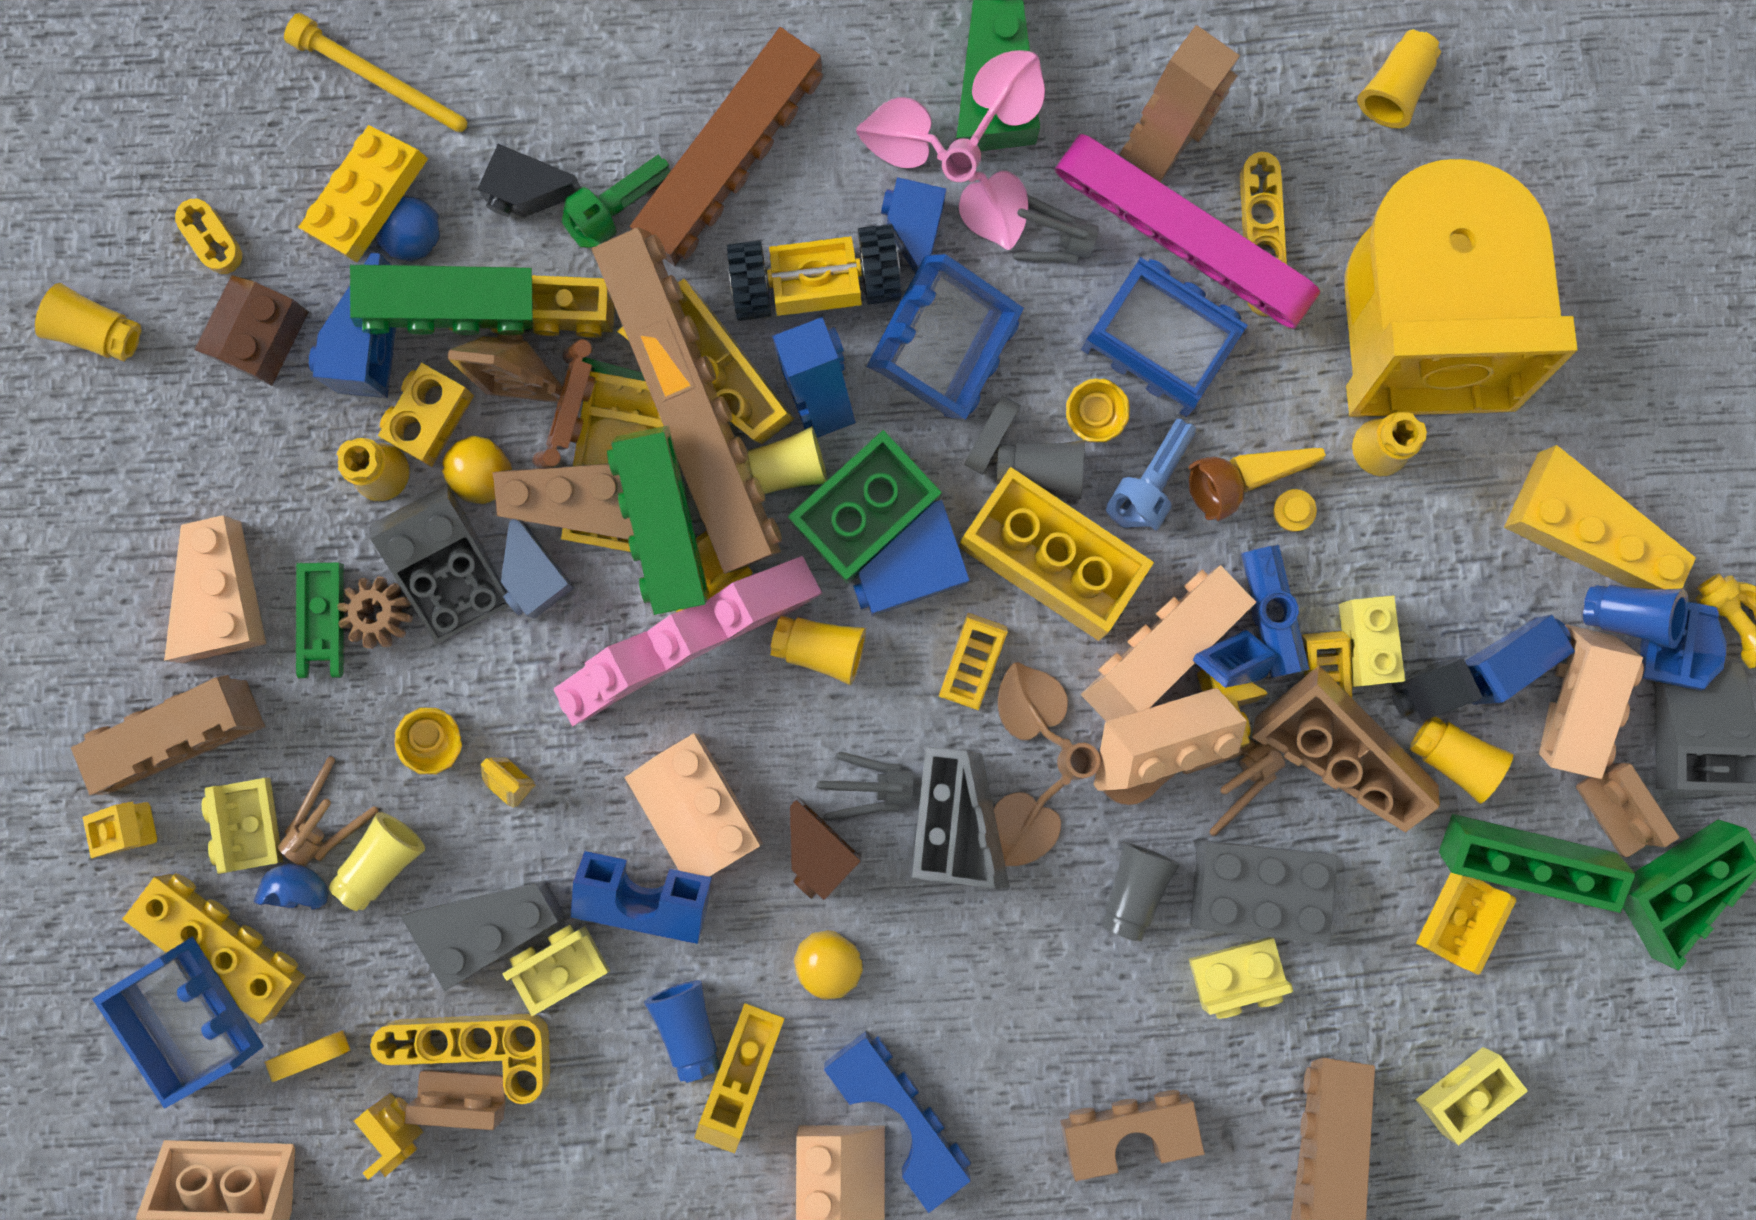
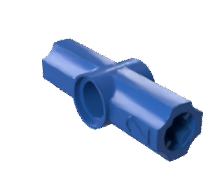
[1241,545,1309,678]

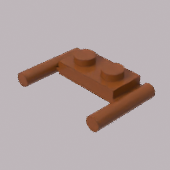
[533,339,595,468]

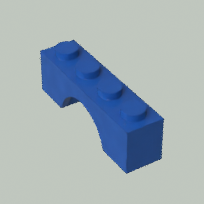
[824,1031,972,1213]

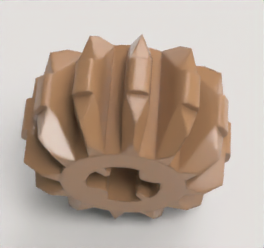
[337,576,413,649]

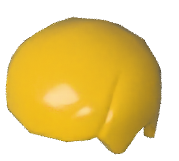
[1066,378,1130,442]
[442,435,512,504]
[395,707,462,775]
[794,930,863,1000]

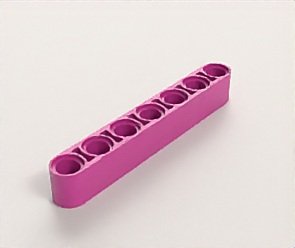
[1054,134,1320,329]

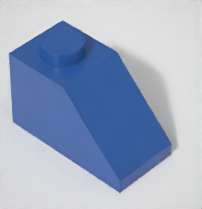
[881,177,946,273]

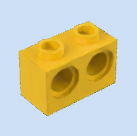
[378,362,474,467]

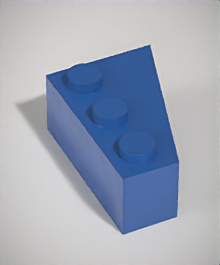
[772,317,856,438]

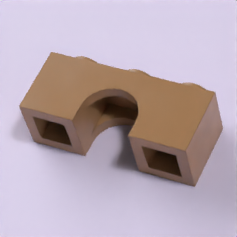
[1060,1090,1205,1182]

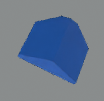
[1640,602,1727,691]

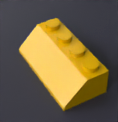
[958,467,1154,641]

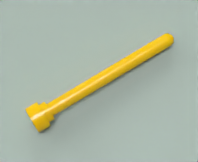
[284,12,467,132]

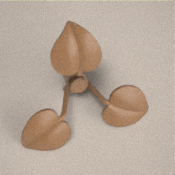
[994,662,1176,866]

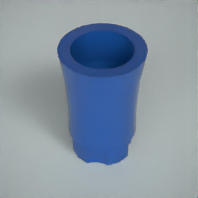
[1583,584,1688,649]
[644,980,720,1083]

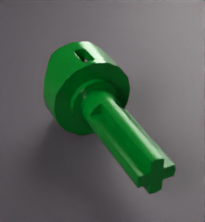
[562,154,671,248]

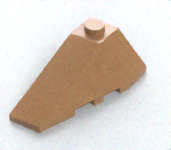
[448,334,562,403]

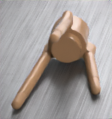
[1182,739,1285,836]
[278,756,379,866]

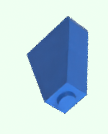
[853,500,970,616]
[1465,615,1575,705]

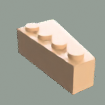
[1080,565,1256,721]

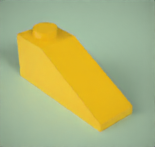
[694,1003,785,1154]

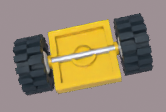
[727,224,901,321]

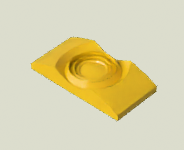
[561,371,664,552]

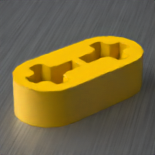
[175,198,242,274]
[264,1030,351,1082]

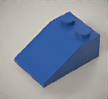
[309,253,396,398]

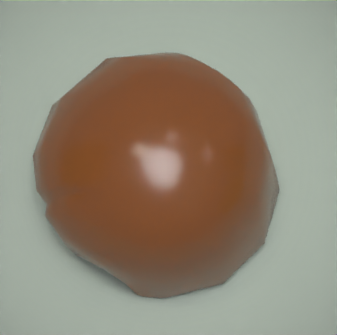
[1189,456,1244,522]

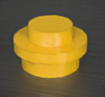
[1273,489,1317,532]

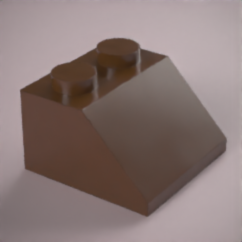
[194,275,309,386]
[790,798,861,900]

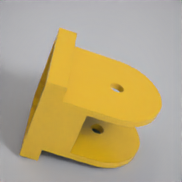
[1344,159,1578,417]

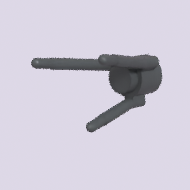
[1013,194,1099,264]
[816,752,913,821]

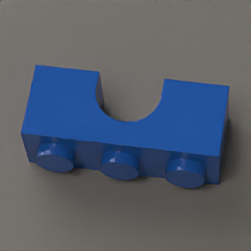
[570,851,712,944]

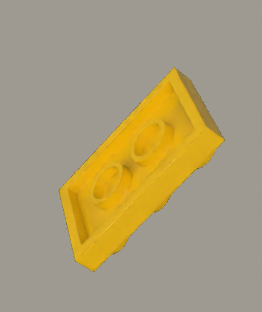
[298,125,428,263]

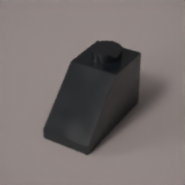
[478,144,582,217]
[1391,658,1483,722]

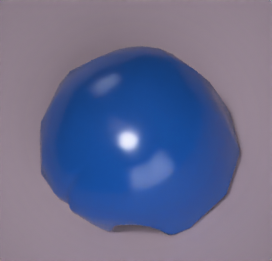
[376,196,440,262]
[254,864,329,910]

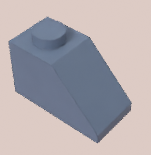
[501,519,575,619]

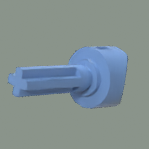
[1106,418,1196,531]

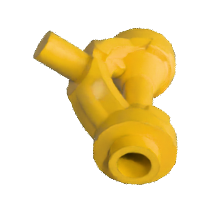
[1695,573,1756,669]

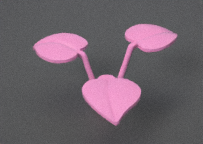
[856,50,1045,250]

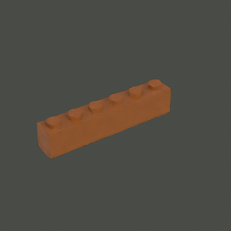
[630,27,823,267]

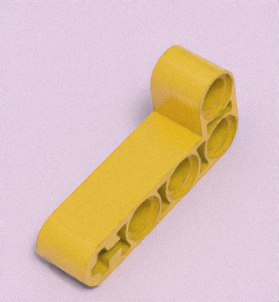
[370,1014,550,1104]

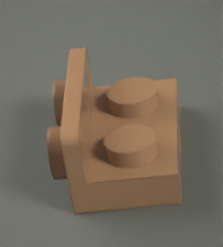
[1576,763,1680,857]
[405,1069,506,1130]

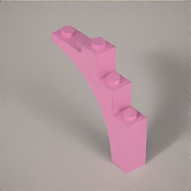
[553,556,822,727]

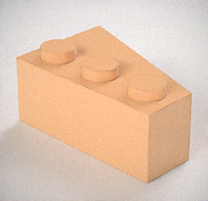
[164,515,266,663]
[1539,624,1644,779]

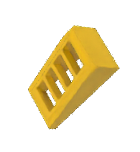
[1230,448,1326,493]
[939,613,1008,711]
[1302,631,1352,698]
[481,757,536,808]

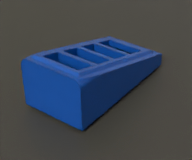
[1193,630,1278,688]

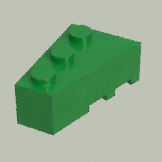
[1623,819,1756,971]

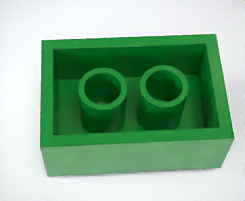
[788,430,942,584]

